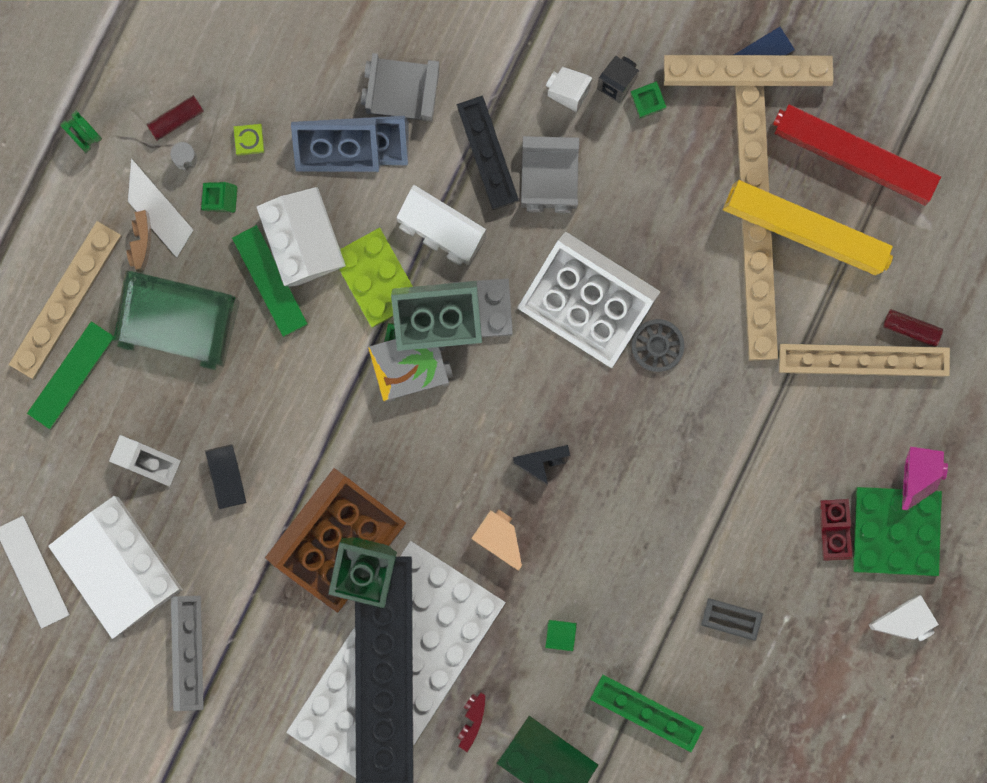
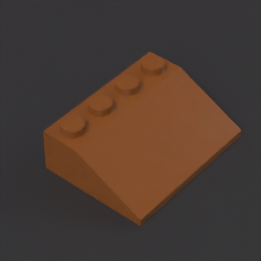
[265,468,406,613]

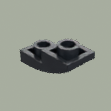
[205,444,247,510]

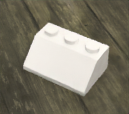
[397,185,486,266]
[257,187,346,286]

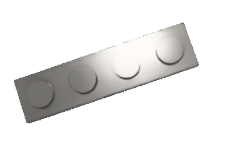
[171,596,203,711]

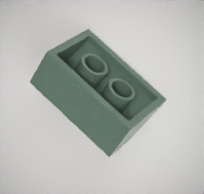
[391,281,482,351]

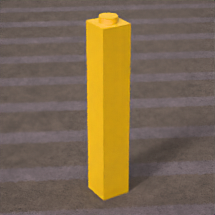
[723,180,893,276]

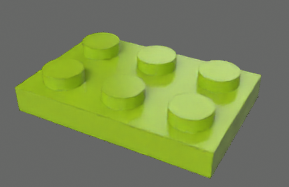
[339,227,413,328]

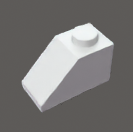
[546,67,592,113]
[109,435,181,487]
[868,595,939,641]

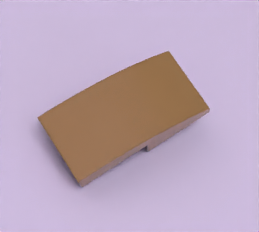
[127,210,151,272]

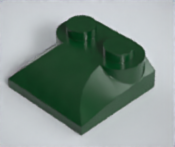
[329,537,397,608]

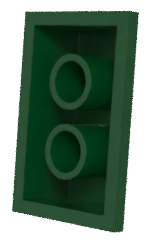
[496,715,599,783]

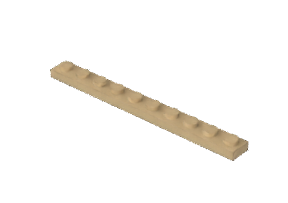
[735,86,778,361]

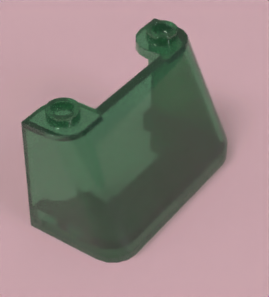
[113,271,240,370]

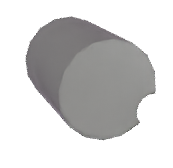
[170,142,198,171]

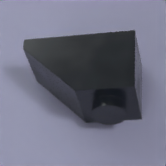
[597,56,639,103]

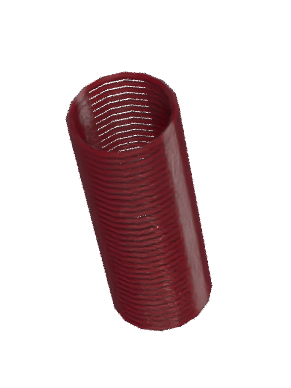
[146,95,204,141]
[883,309,943,347]

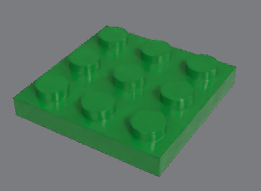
[853,487,942,576]

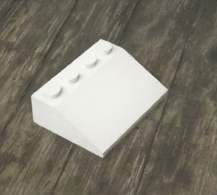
[517,232,660,368]
[48,496,183,639]

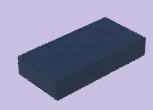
[733,26,795,56]

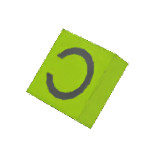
[233,124,265,156]

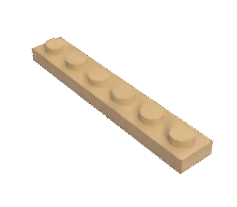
[664,55,833,86]
[9,221,122,380]
[779,344,950,377]

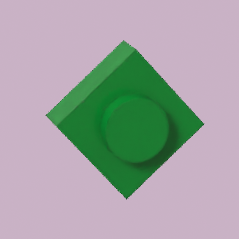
[630,81,667,119]

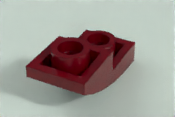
[820,499,853,561]
[457,692,486,753]

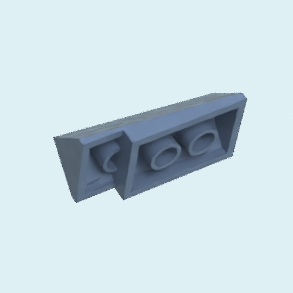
[291,116,409,172]

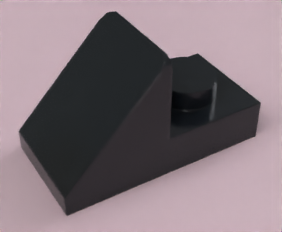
[513,445,571,486]

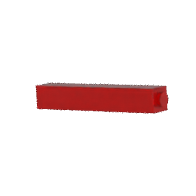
[773,104,942,206]

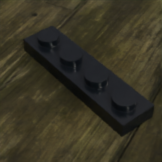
[456,95,519,211]

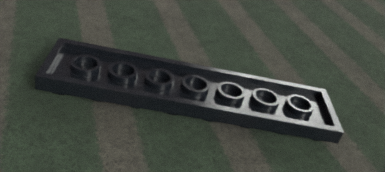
[355,556,414,783]

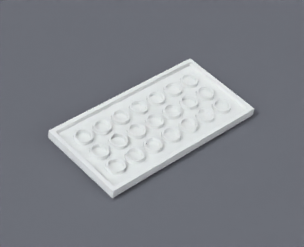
[286,541,506,778]

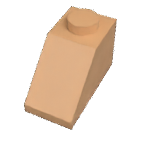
[471,509,522,571]

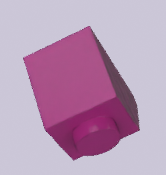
[902,447,948,510]

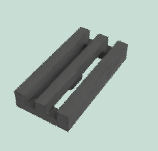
[701,598,763,641]

